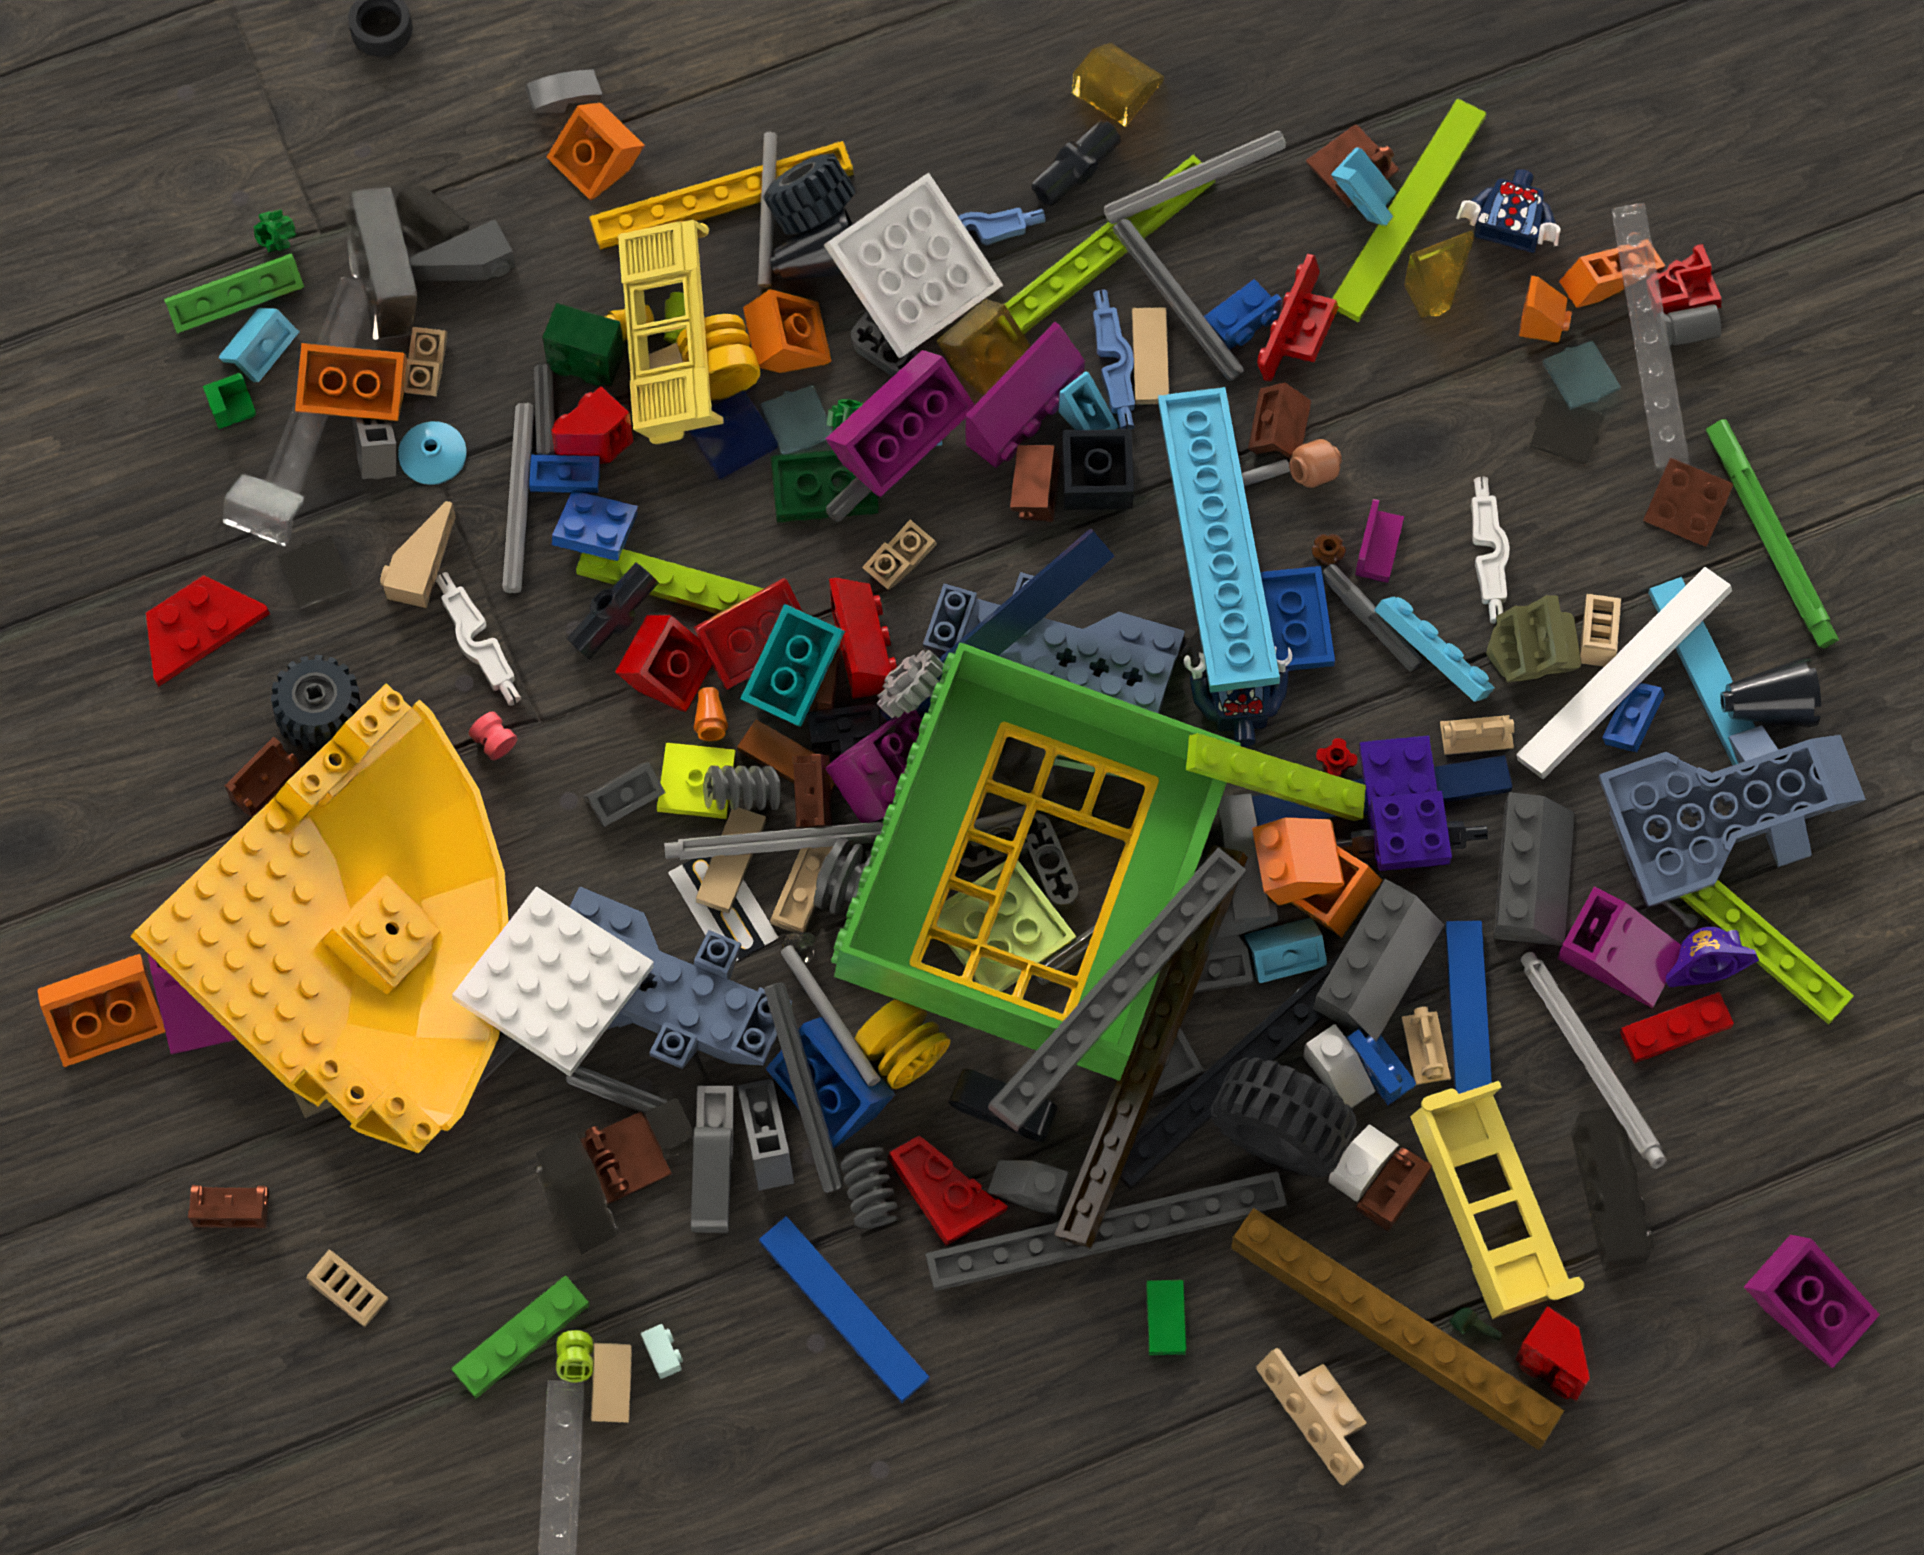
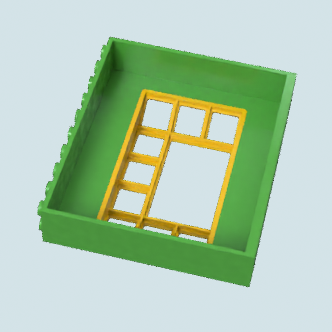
[831,642,1241,1081]

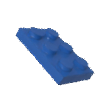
[1260,566,1335,671]

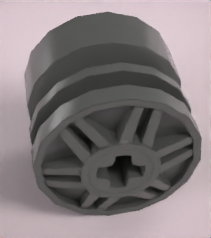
[813,837,872,915]

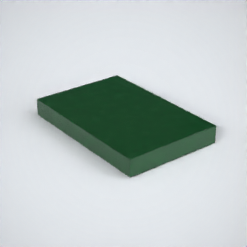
[771,450,879,523]

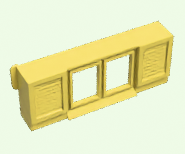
[618,220,723,444]
[1411,1081,1584,1319]

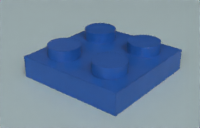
[552,490,638,561]

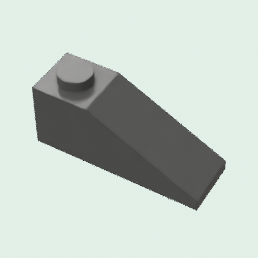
[404,219,516,281]
[352,417,396,479]
[738,1079,794,1190]

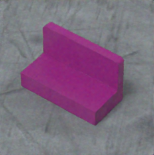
[1355,499,1404,583]

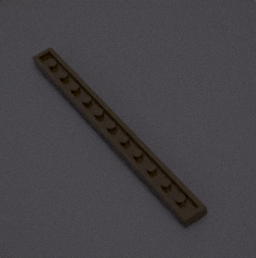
[1054,845,1248,1249]

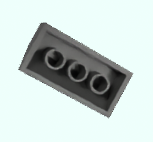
[1493,792,1575,946]
[1313,879,1444,1042]

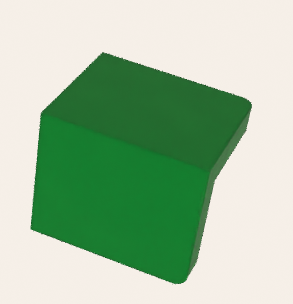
[203,373,256,429]

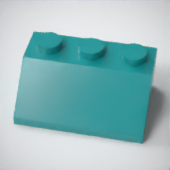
[740,604,845,727]

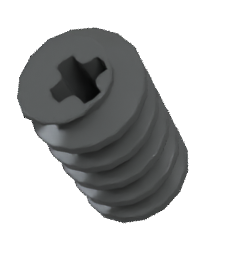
[703,765,781,810]
[841,1147,897,1229]

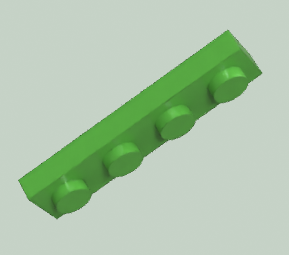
[164,253,304,333]
[451,1275,590,1399]

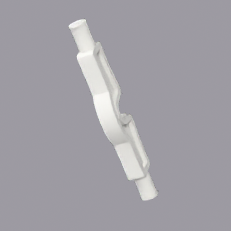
[1471,477,1509,624]
[435,572,521,705]

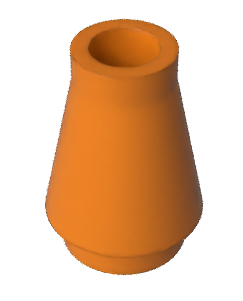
[694,687,728,741]

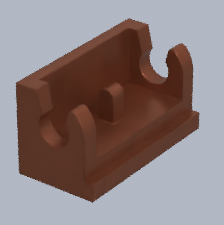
[1010,445,1060,522]
[225,737,301,818]
[792,754,832,828]
[1356,1147,1432,1232]
[188,1185,269,1228]

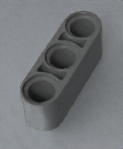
[691,1127,732,1233]

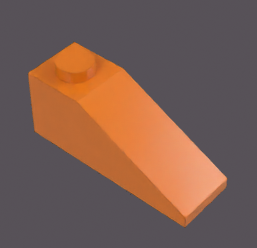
[1559,240,1666,308]

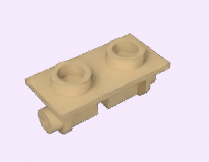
[1440,715,1514,755]
[1402,1007,1451,1085]

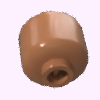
[1289,439,1342,488]

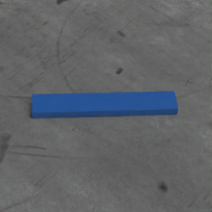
[1445,921,1492,1094]
[759,1216,929,1403]

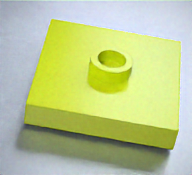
[657,743,736,819]

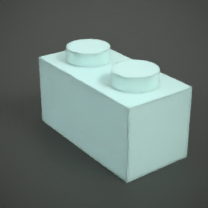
[641,1324,683,1379]

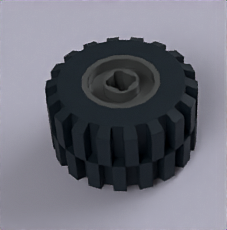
[763,154,855,234]
[271,655,361,752]

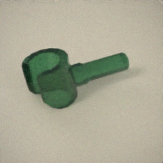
[1450,1308,1503,1341]

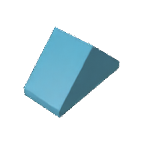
[1059,371,1119,430]

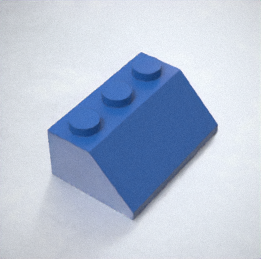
[766,1017,895,1149]

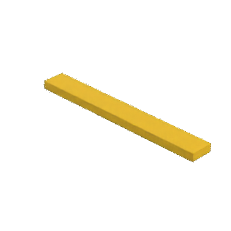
[589,141,853,250]

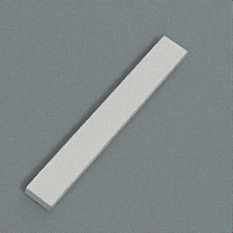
[1516,567,1732,779]

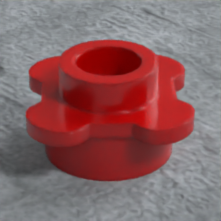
[1316,738,1358,777]

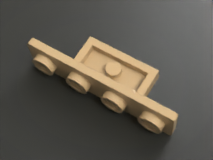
[1256,1348,1367,1486]

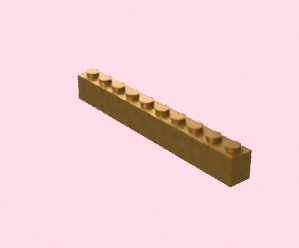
[1231,1208,1564,1450]

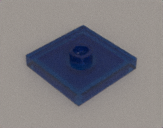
[688,390,779,479]

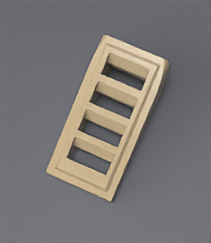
[1580,594,1621,667]
[306,1250,389,1327]

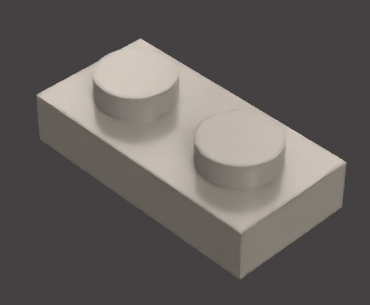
[696,1086,734,1159]

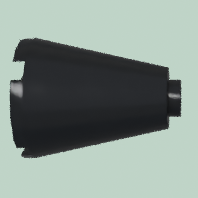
[770,208,853,281]
[1720,658,1821,728]

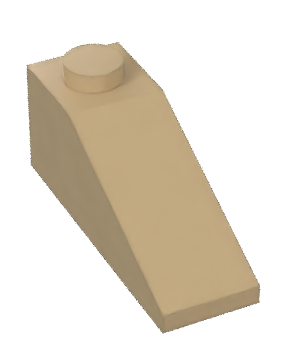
[380,501,456,608]

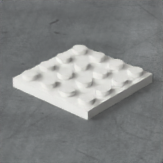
[824,173,1003,358]
[452,886,654,1077]

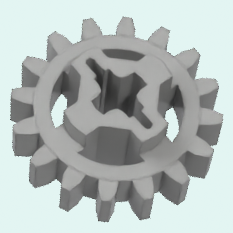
[877,650,944,718]

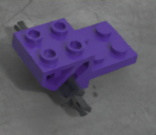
[1336,735,1488,871]

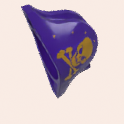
[1666,927,1759,987]

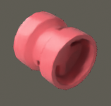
[469,711,518,761]

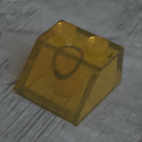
[1072,43,1164,126]
[936,299,1031,396]

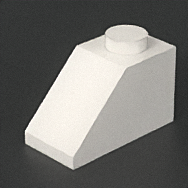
[1303,1024,1375,1108]
[1328,1124,1399,1203]

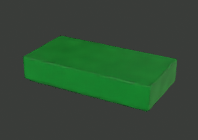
[1146,1280,1186,1355]

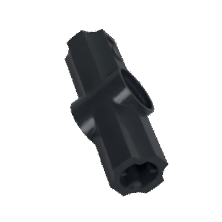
[1032,120,1121,206]
[567,562,659,660]

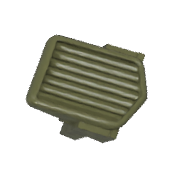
[1486,595,1581,683]

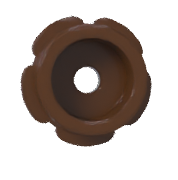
[1312,534,1346,566]

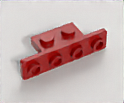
[1257,254,1339,382]

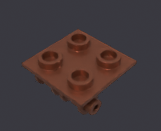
[1306,124,1399,208]
[1643,457,1734,547]
[576,1111,672,1205]

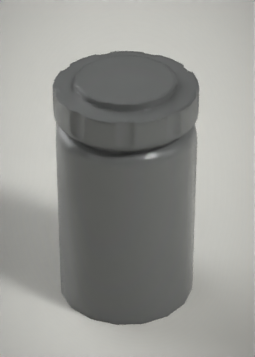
[1656,304,1721,348]

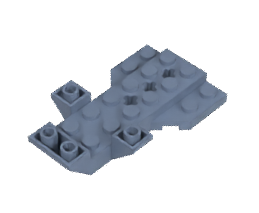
[923,572,1185,714]
[1598,725,1866,908]
[569,887,792,1069]

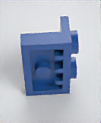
[1203,279,1282,350]
[1347,1029,1416,1105]

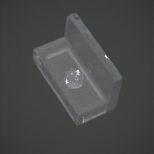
[223,474,304,546]

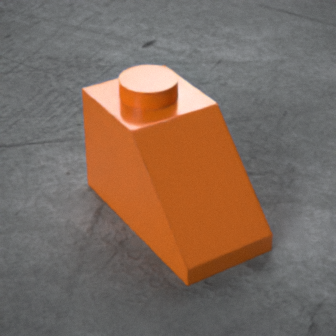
[1519,276,1572,343]

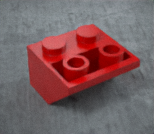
[551,386,634,464]
[1515,1307,1590,1401]

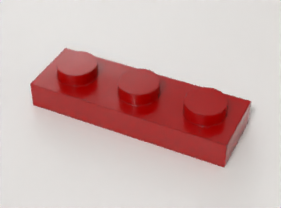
[1620,992,1734,1064]

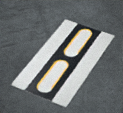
[668,857,779,961]

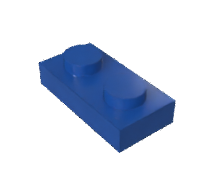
[529,455,600,493]
[1602,683,1665,753]

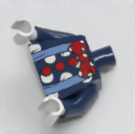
[1456,169,1560,253]
[1184,646,1292,747]

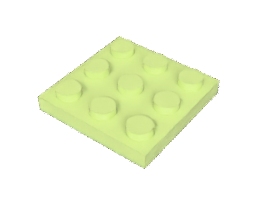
[937,861,1076,992]

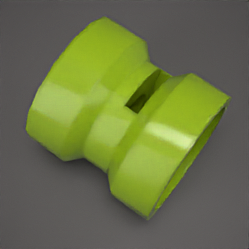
[556,1330,593,1382]

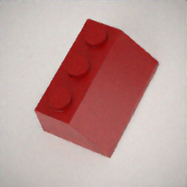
[829,577,897,699]

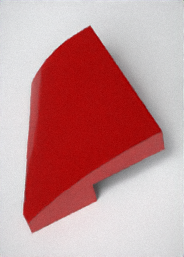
[1647,244,1722,320]

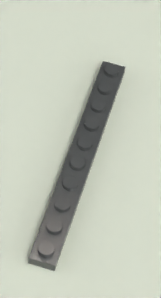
[988,848,1246,1132]
[926,1171,1287,1292]

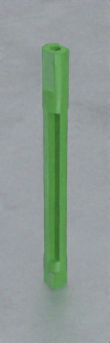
[1706,419,1839,649]

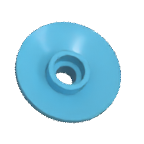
[398,421,467,485]

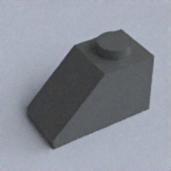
[987,1160,1068,1217]

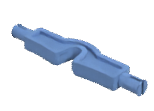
[958,208,1045,245]
[1093,290,1135,429]

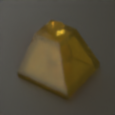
[1404,230,1475,318]

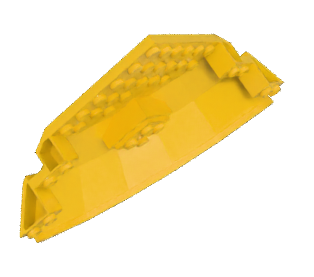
[131,683,509,1153]

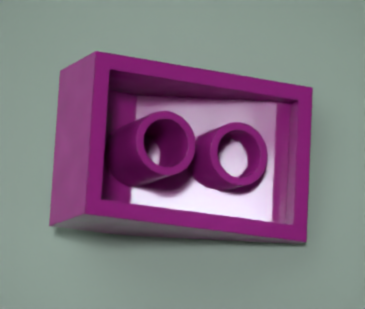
[1744,1234,1880,1368]

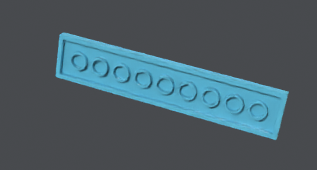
[1158,387,1280,693]

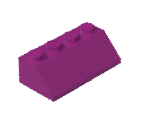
[965,322,1085,468]
[825,350,975,497]

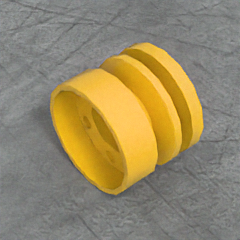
[676,314,761,400]
[854,999,950,1089]

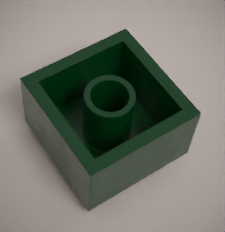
[542,303,625,386]

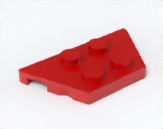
[146,575,270,687]

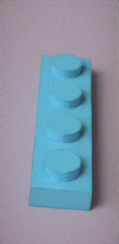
[1374,597,1495,702]

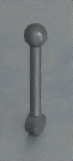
[1636,881,1698,929]

